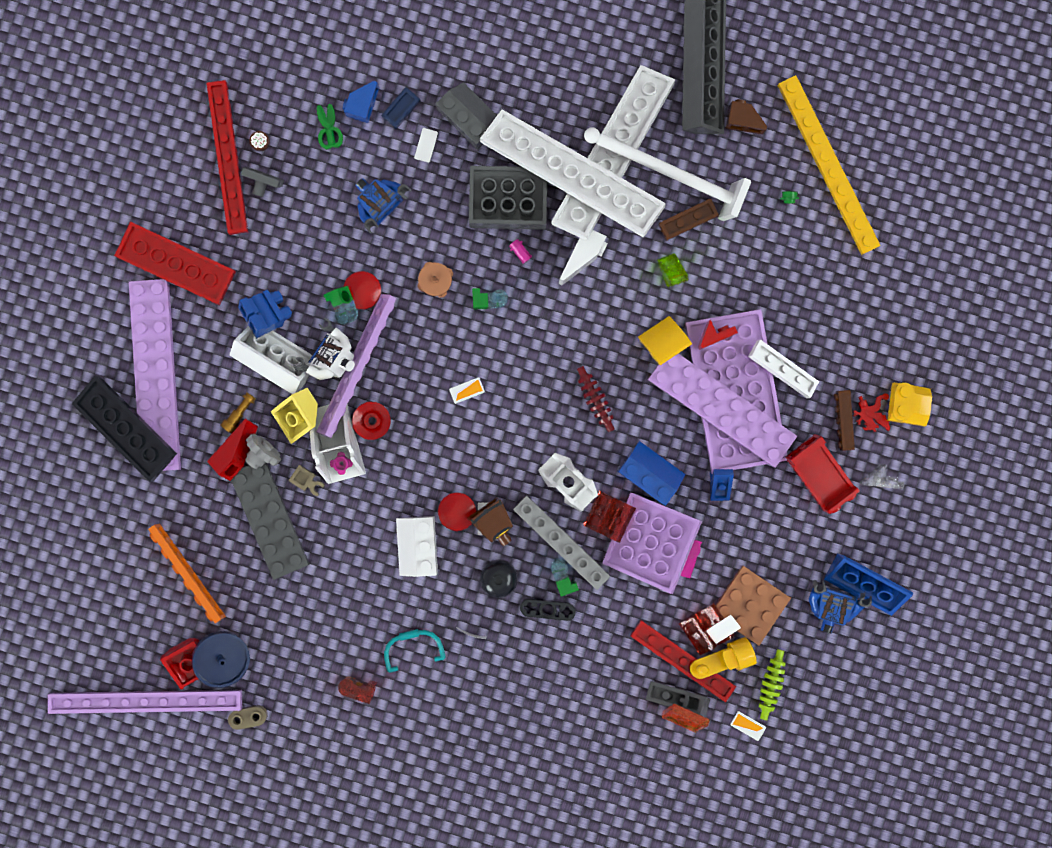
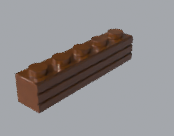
[834,390,855,451]

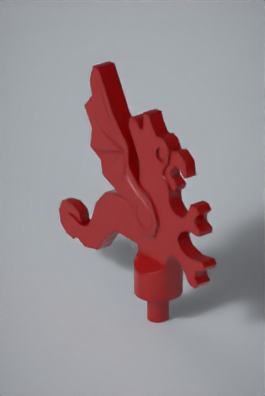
[852,393,890,432]

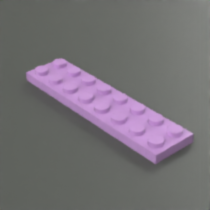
[648,354,797,468]

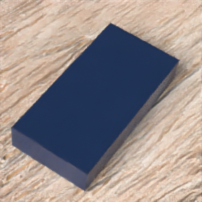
[381,87,421,129]

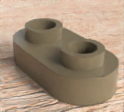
[228,705,268,730]

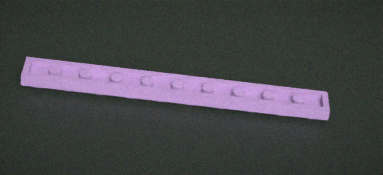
[48,690,242,714]

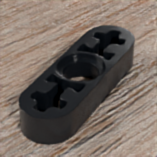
[520,598,576,621]

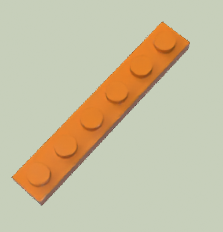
[148,523,226,624]

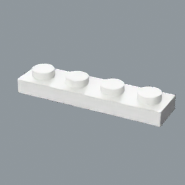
[748,340,819,398]

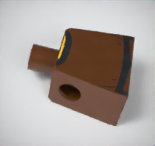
[467,497,513,546]

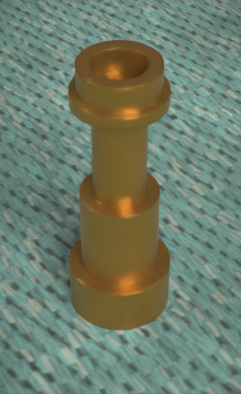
[220,392,256,434]

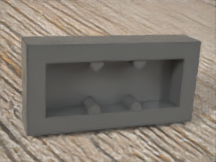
[241,167,284,197]

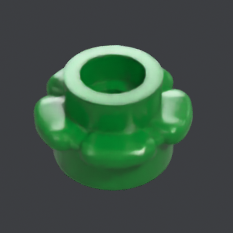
[780,191,799,204]

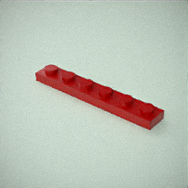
[630,620,736,703]

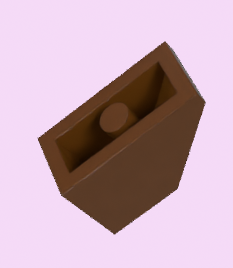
[725,99,767,135]

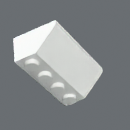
[230,326,312,394]

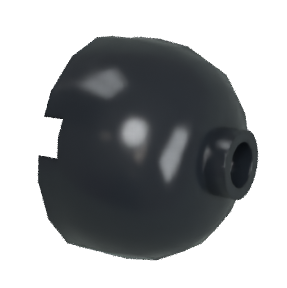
[480,560,518,598]

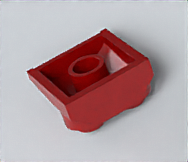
[160,638,200,690]

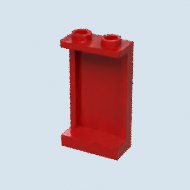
[785,434,860,514]

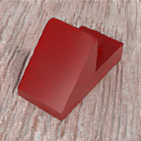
[698,320,738,350]

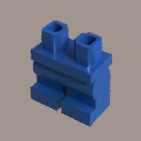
[238,290,292,339]

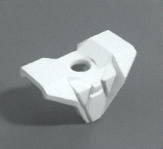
[538,453,598,512]

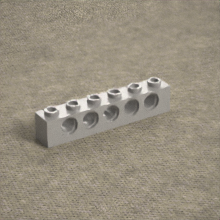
[513,495,610,590]

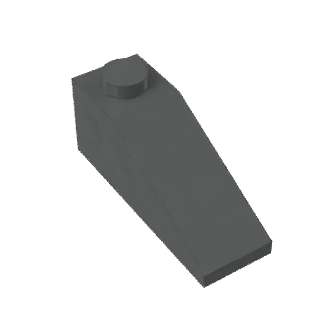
[646,681,710,718]

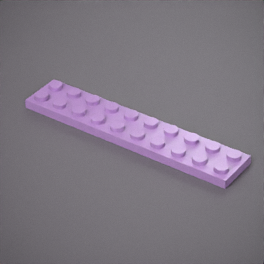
[129,279,181,471]

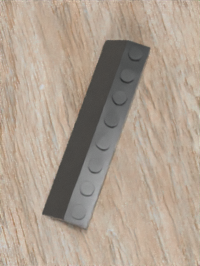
[682,0,726,135]

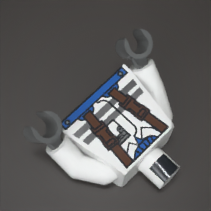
[293,318,355,380]

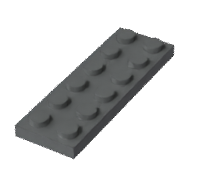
[231,463,310,580]

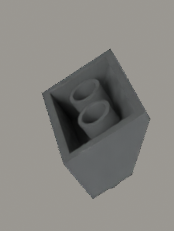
[436,82,497,150]

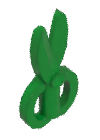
[317,104,343,150]

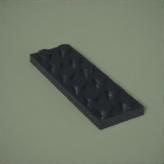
[72,375,177,482]

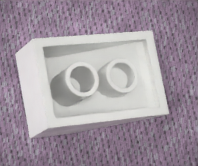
[559,230,608,285]

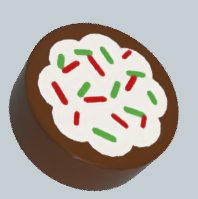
[249,131,270,151]

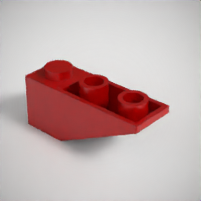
[207,418,258,481]

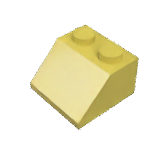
[271,388,318,444]

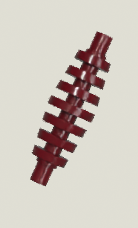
[577,366,615,432]

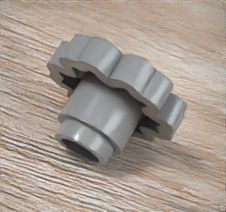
[245,434,282,469]

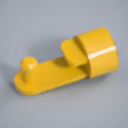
[690,637,757,679]

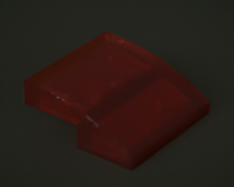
[584,491,636,543]
[679,603,735,655]

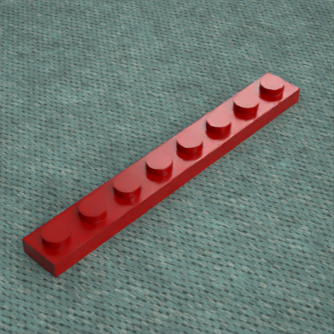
[206,80,248,235]

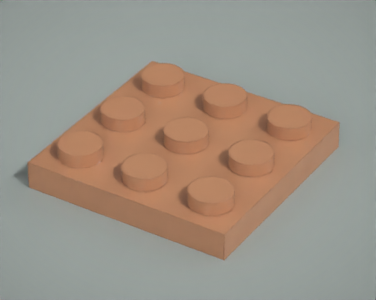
[710,565,791,645]

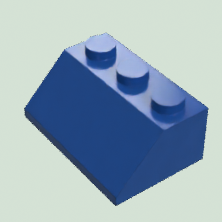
[617,441,686,506]

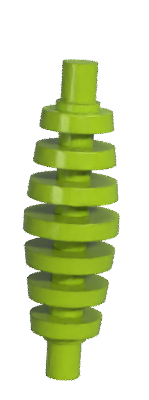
[759,649,786,720]

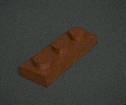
[658,198,719,241]

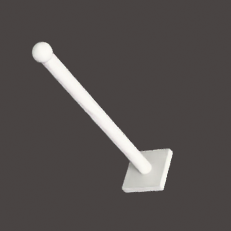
[584,127,751,221]

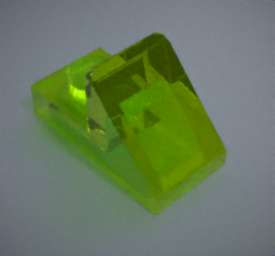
[657,253,689,287]

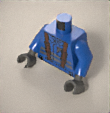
[355,178,412,233]
[808,580,872,634]

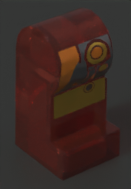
[338,676,378,704]

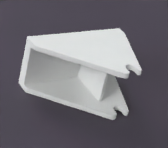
[310,404,366,484]

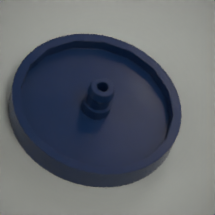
[192,631,250,688]

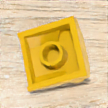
[887,382,932,427]

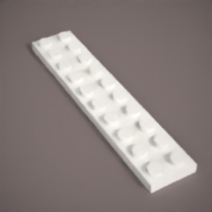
[552,65,675,241]
[480,110,666,238]

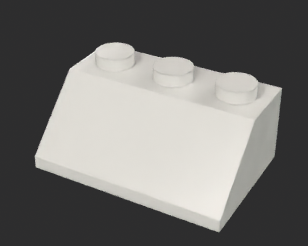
[396,516,438,577]

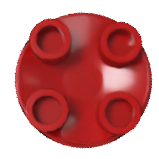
[343,271,381,309]
[438,493,476,531]

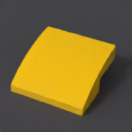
[638,316,692,365]

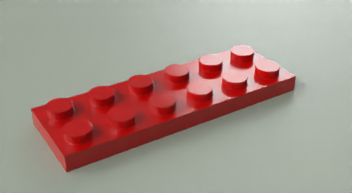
[114,221,236,305]

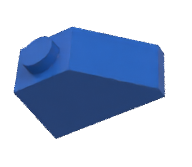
[343,81,380,123]

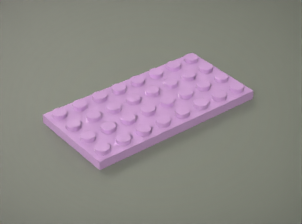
[685,309,787,474]

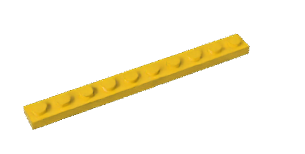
[777,75,881,255]

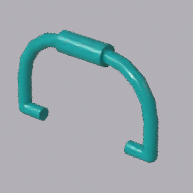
[384,629,446,673]

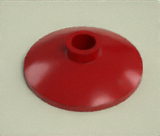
[352,402,391,440]

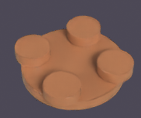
[417,262,453,298]

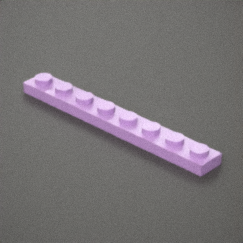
[317,294,396,438]

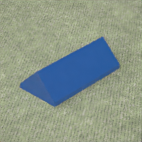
[824,553,913,616]

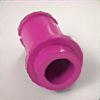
[509,239,532,264]

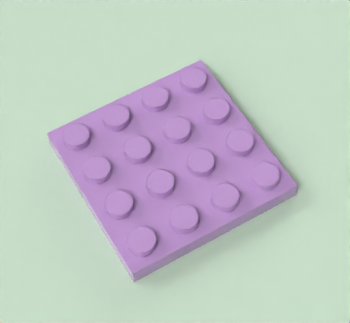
[602,493,702,594]

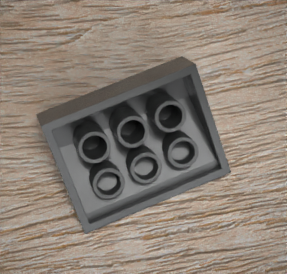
[469,166,547,230]

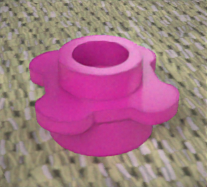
[330,452,353,475]

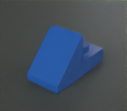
[710,469,734,501]

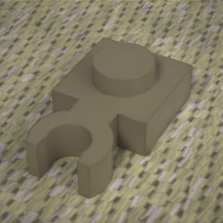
[288,465,325,496]

